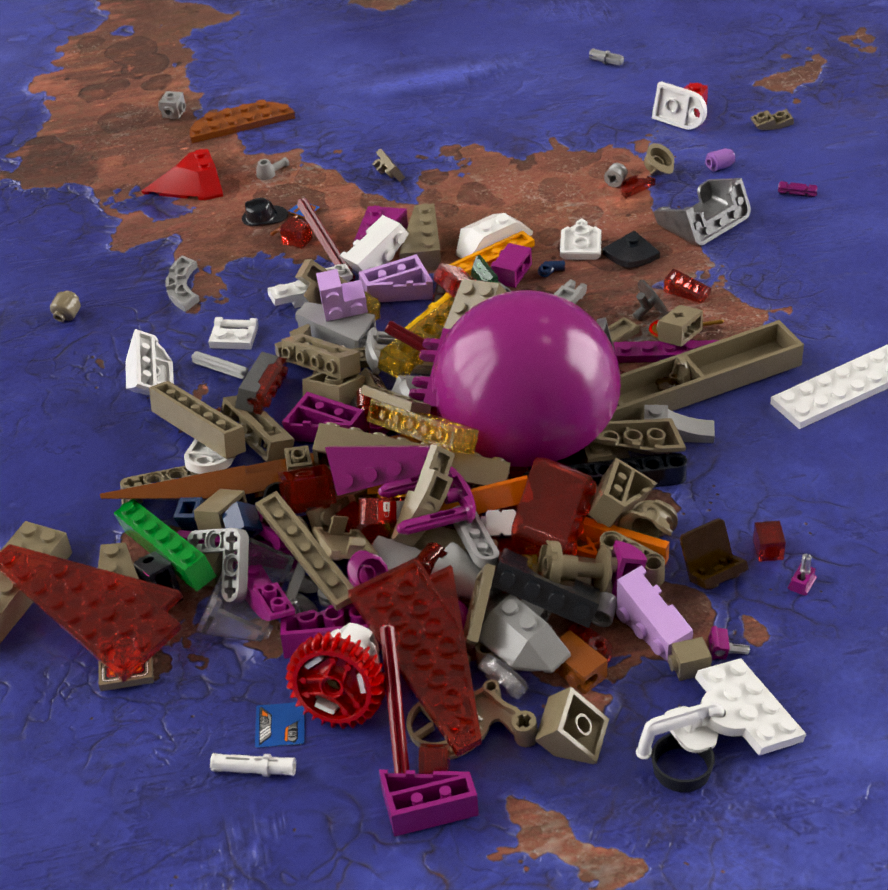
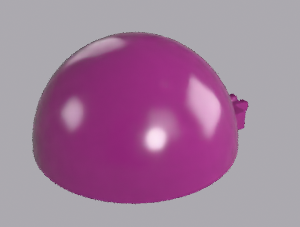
[408,290,621,467]

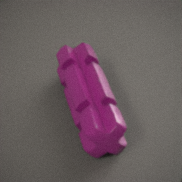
[778,181,818,197]

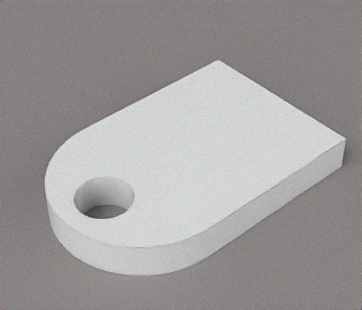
[652,81,707,129]
[184,439,235,474]

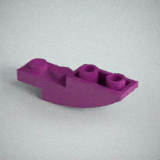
[246,564,295,621]

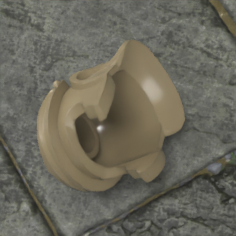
[617,499,678,538]

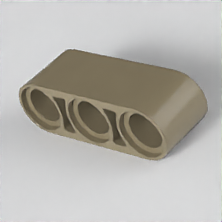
[600,531,665,587]

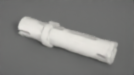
[210,753,296,777]

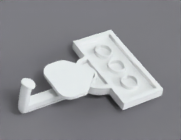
[636,658,806,760]

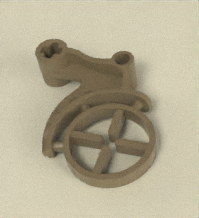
[406,679,538,761]

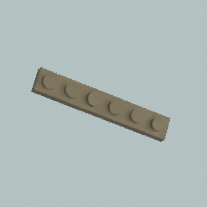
[255,491,359,611]

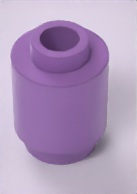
[705,148,735,171]

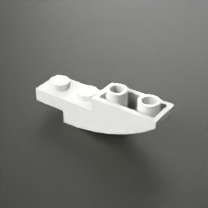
[268,264,353,308]

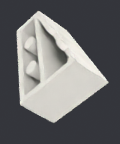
[340,215,409,275]

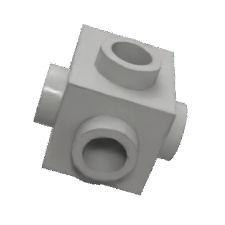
[158,91,186,120]

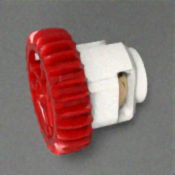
[285,623,386,729]

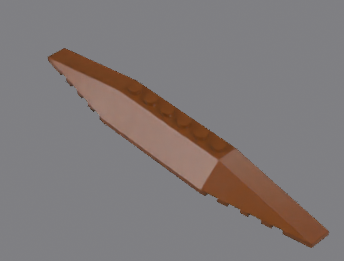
[100,426,448,499]

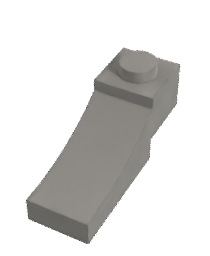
[644,405,715,443]

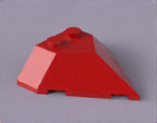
[142,149,223,201]

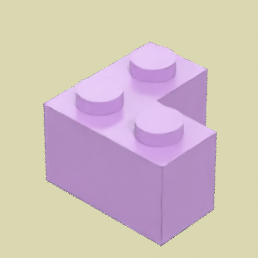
[316,269,368,321]

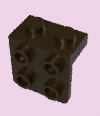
[680,518,749,590]

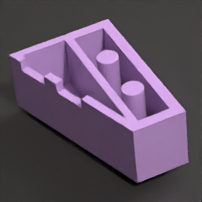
[616,565,693,663]

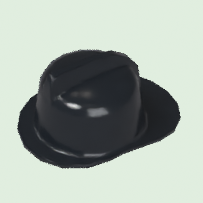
[242,197,288,226]

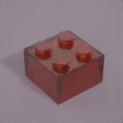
[277,464,337,514]

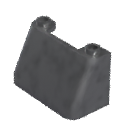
[653,178,751,245]

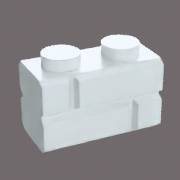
[481,509,517,537]

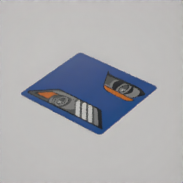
[255,702,304,748]

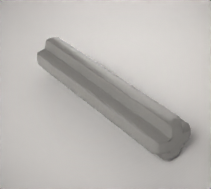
[191,351,248,380]

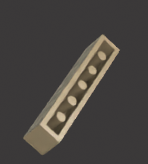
[149,381,246,459]

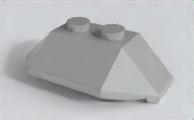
[479,593,571,673]

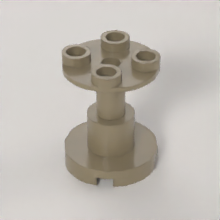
[537,540,618,594]

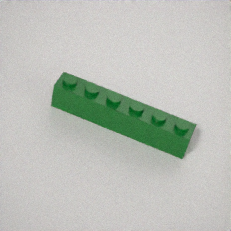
[114,499,217,592]

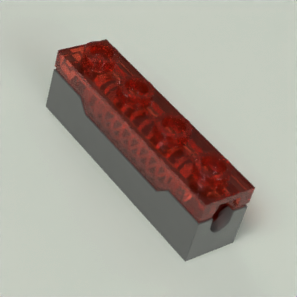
[235,352,289,415]

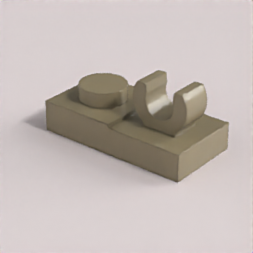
[373,148,405,182]

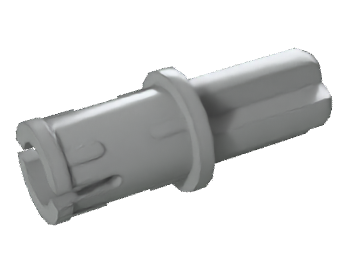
[589,48,624,66]

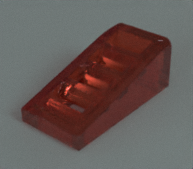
[664,269,711,303]

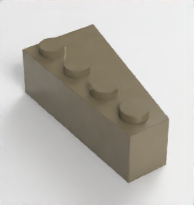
[399,203,441,271]

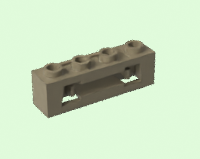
[281,333,360,379]
[221,395,294,462]

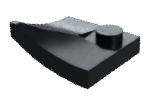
[602,231,660,268]

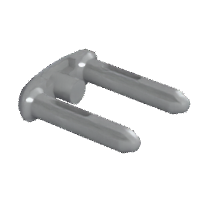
[365,327,435,375]

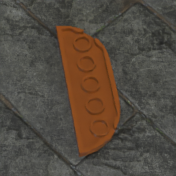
[190,100,295,144]

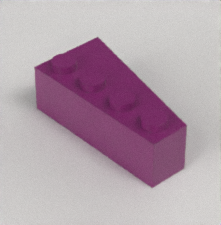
[325,445,431,496]
[280,592,388,659]

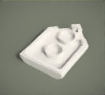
[560,219,601,260]

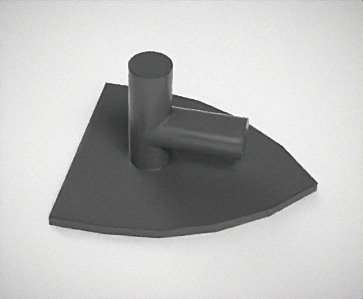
[633,280,669,320]

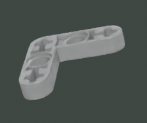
[187,528,249,603]

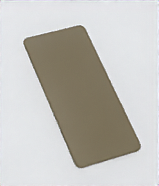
[304,282,322,305]

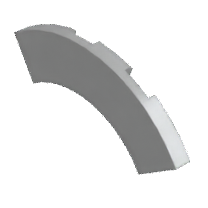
[165,255,200,312]

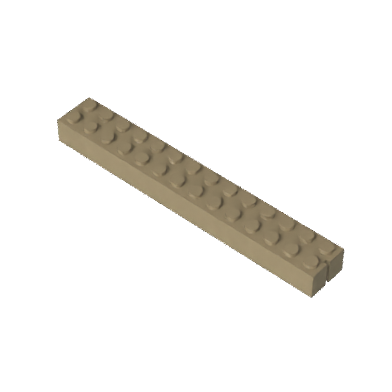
[610,320,804,421]

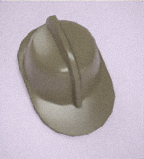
[644,143,674,175]

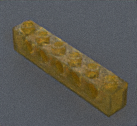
[377,297,455,378]
[367,398,479,454]

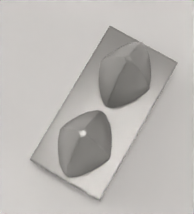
[285,563,318,613]

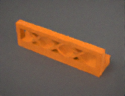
[564,514,669,565]

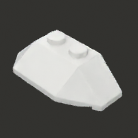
[456,213,533,259]
[125,329,174,395]

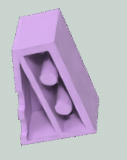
[359,254,433,303]

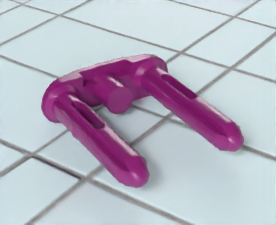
[378,467,476,535]

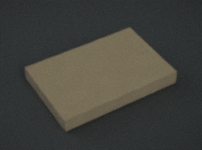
[459,564,496,653]

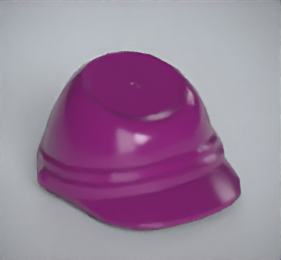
[347,550,389,596]

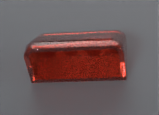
[511,457,596,564]

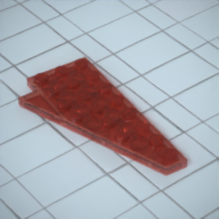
[0,544,183,683]
[347,558,482,757]

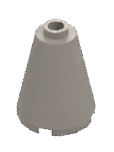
[428,542,502,604]

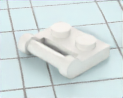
[208,317,259,350]

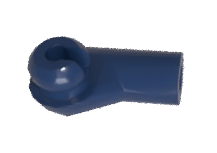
[538,260,565,277]

